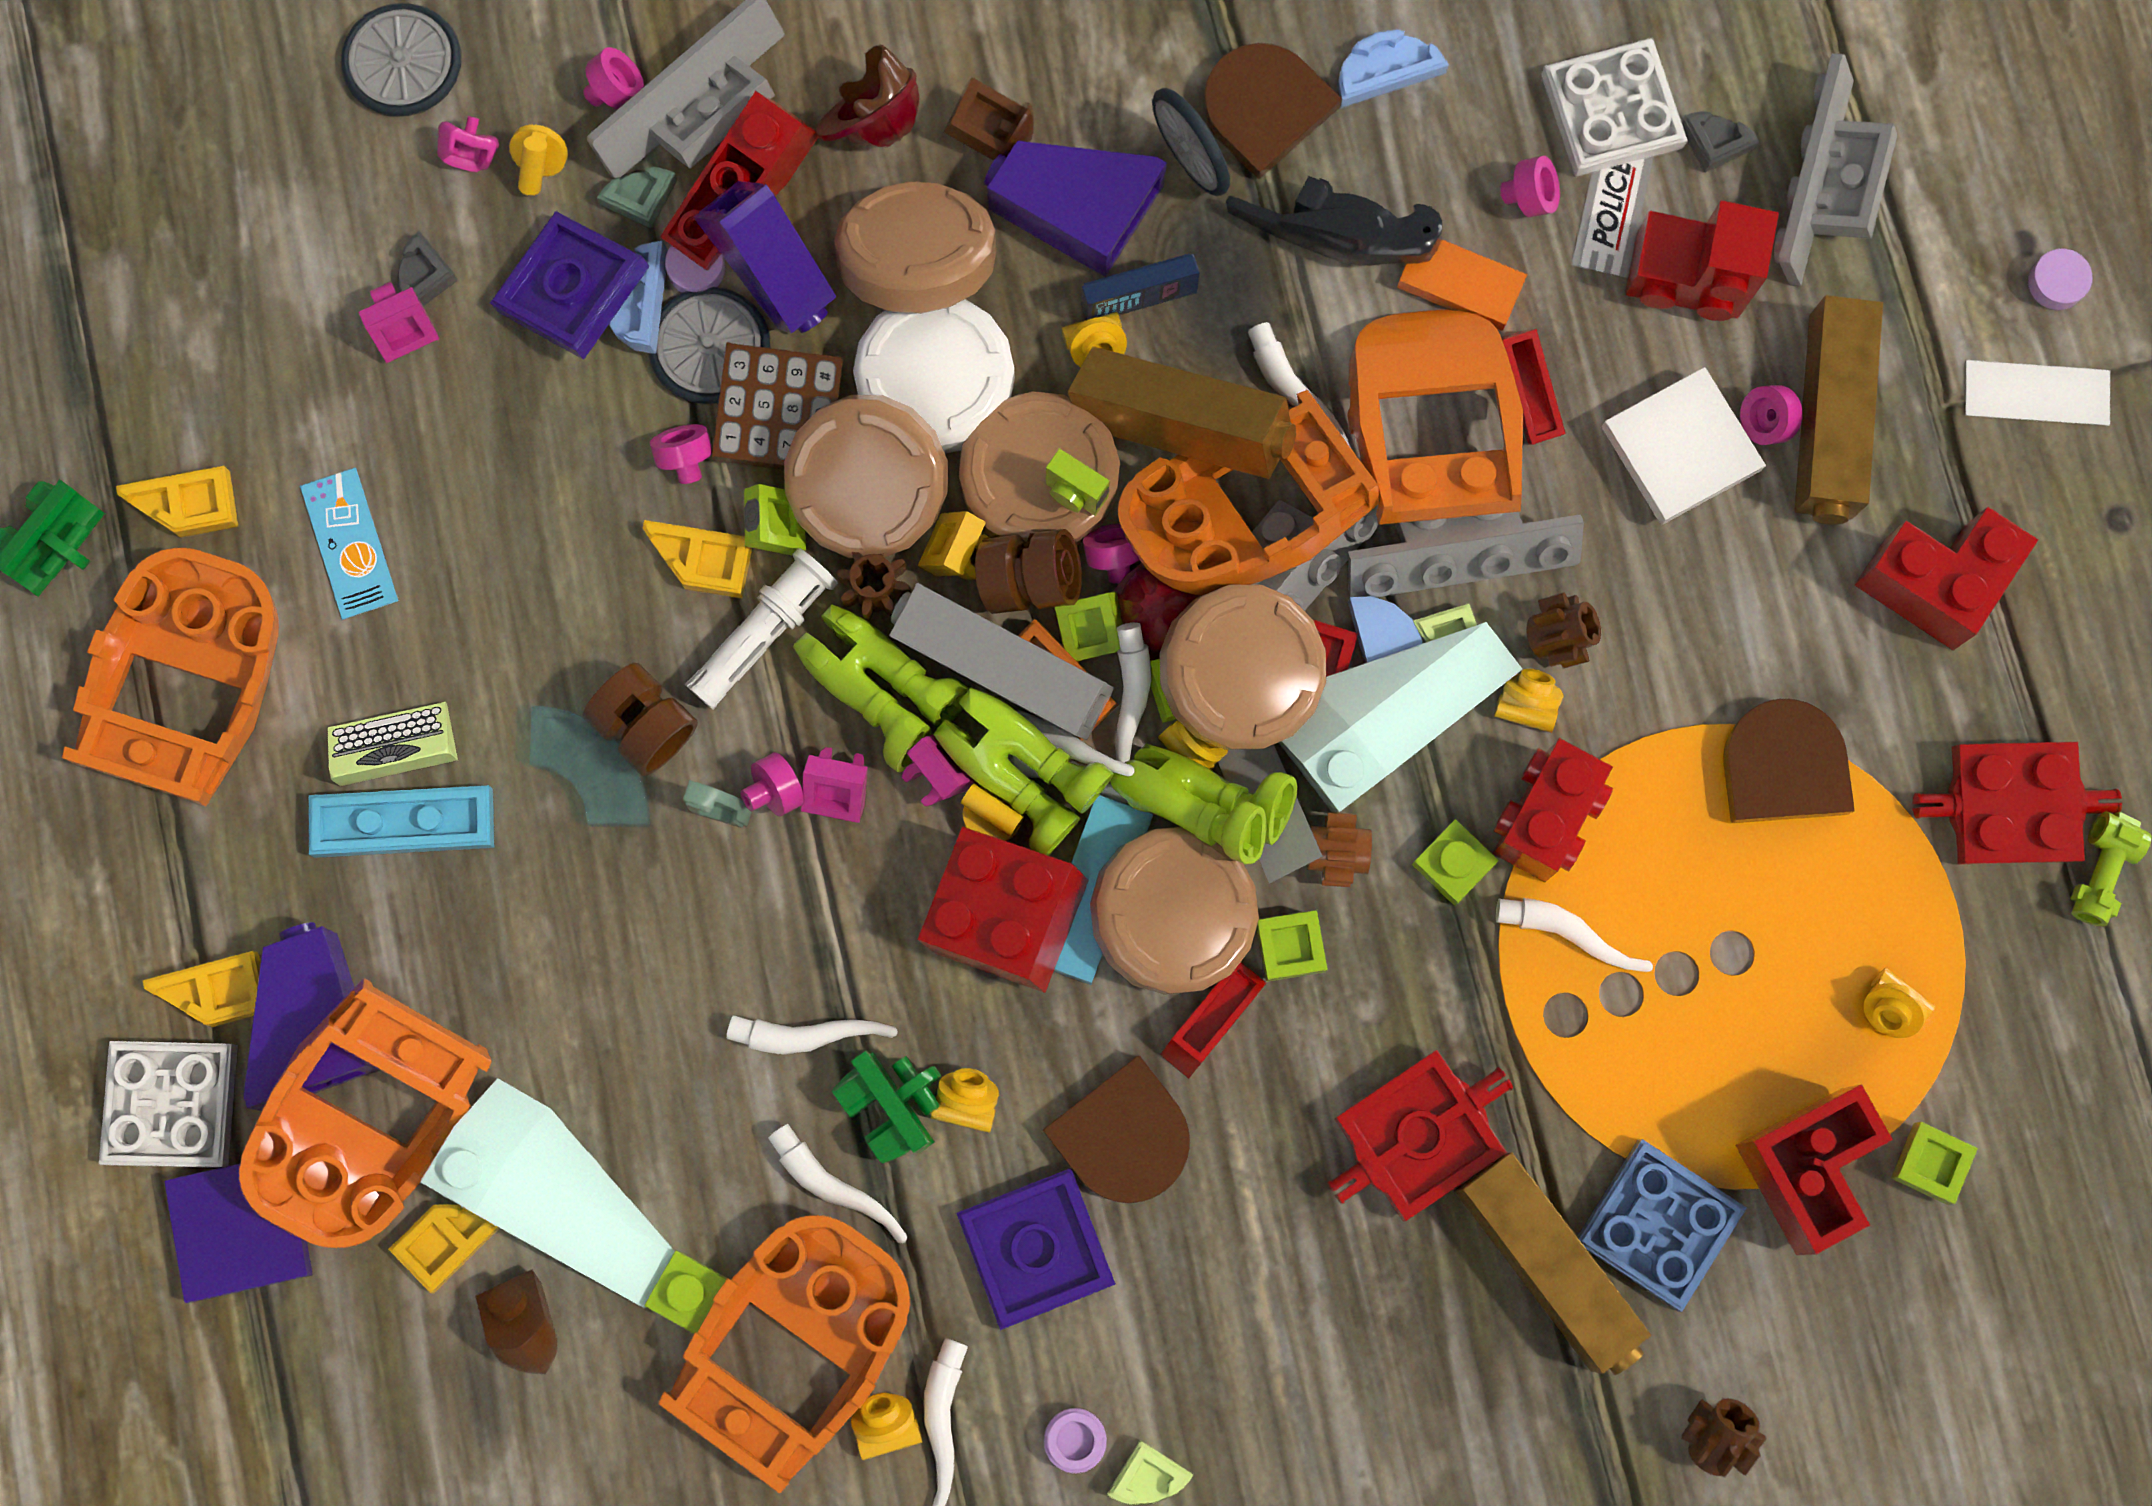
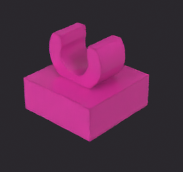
[358,281,439,363]
[902,734,977,806]
[801,747,868,823]

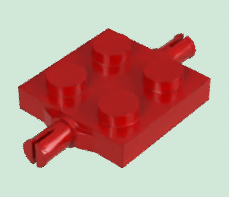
[1912,742,2122,865]
[1327,1050,1513,1222]

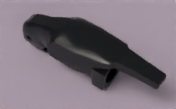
[1226,176,1442,265]

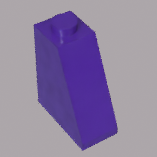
[984,141,1167,277]
[693,181,837,333]
[243,922,381,1111]

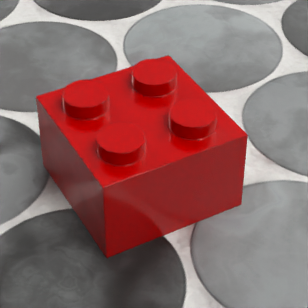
[917,826,1089,993]

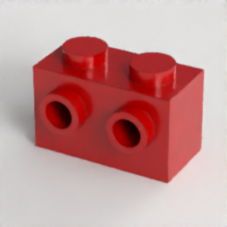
[1492,738,1613,882]

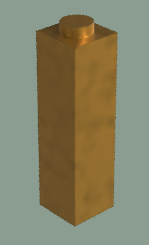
[1794,295,1883,525]
[1068,346,1296,479]
[1454,1152,1652,1375]

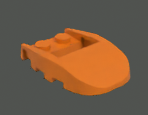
[1347,310,1523,525]
[1118,390,1379,595]
[62,548,279,807]
[239,978,492,1248]
[658,1215,910,1494]

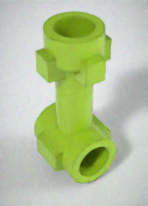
[2070,812,2152,927]

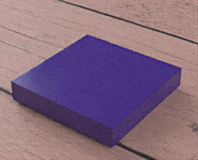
[490,211,650,360]
[164,1164,313,1303]
[956,1168,1116,1330]

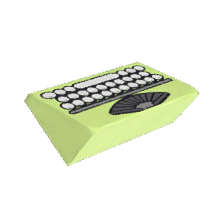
[328,702,458,786]

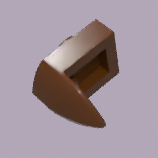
[944,77,1034,161]
[475,1269,558,1374]

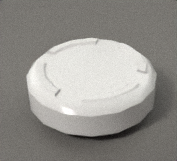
[853,299,1015,454]

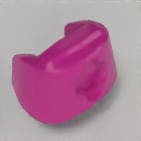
[437,116,499,172]

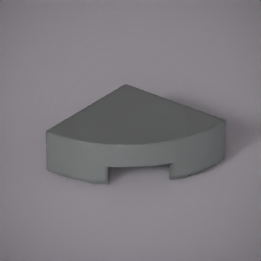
[1681,111,1759,172]
[397,231,458,306]

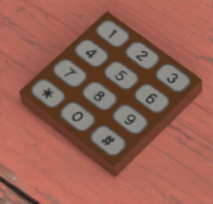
[712,343,843,470]

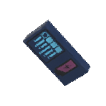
[1081,253,1200,320]

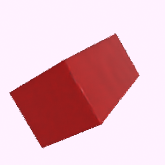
[1502,329,1566,445]
[1160,962,1266,1079]

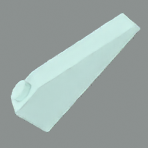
[1278,622,1522,813]
[421,1078,675,1308]

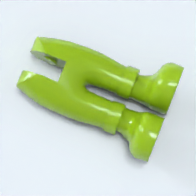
[793,604,969,772]
[934,687,1114,855]
[1110,743,1298,864]

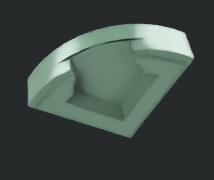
[597,167,677,229]
[683,780,752,828]

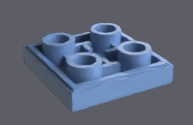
[1577,1139,1747,1312]

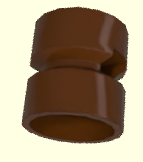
[975,529,1082,614]
[583,663,698,776]

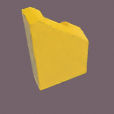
[116,466,238,538]
[643,520,752,599]
[142,951,261,1027]
[388,1204,500,1293]

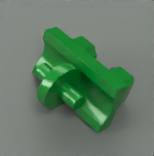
[0,479,105,597]
[831,1051,942,1164]

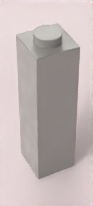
[889,583,1115,740]

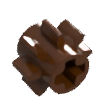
[836,552,911,622]
[1526,592,1601,669]
[1681,1398,1766,1477]

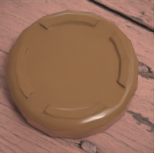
[834,182,996,314]
[959,391,1120,546]
[784,395,948,558]
[1160,585,1326,750]
[1090,827,1259,995]

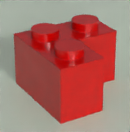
[1625,200,1779,321]
[1854,507,2039,651]
[1735,1084,1893,1255]

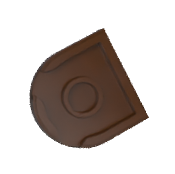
[1204,43,1342,180]
[1723,699,1855,823]
[1043,1055,1190,1203]

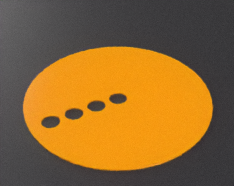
[1498,724,1966,1190]

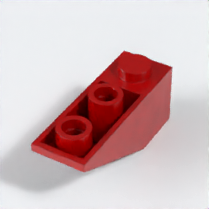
[660,90,819,271]

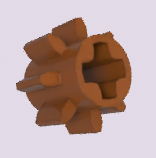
[1307,812,1372,887]

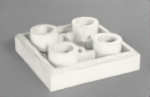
[1541,38,1687,177]
[1602,367,1766,525]
[99,1041,238,1168]

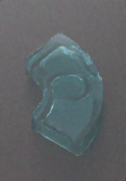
[530,706,650,827]

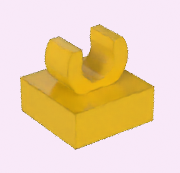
[918,511,990,580]

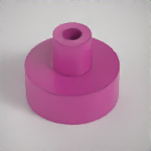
[583,47,644,109]
[1500,156,1560,217]
[1740,385,1803,445]
[649,424,713,484]
[1083,523,1140,583]
[740,752,804,817]

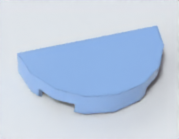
[1337,29,1449,108]
[609,241,668,354]
[1348,596,1422,664]

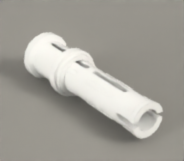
[685,548,838,710]

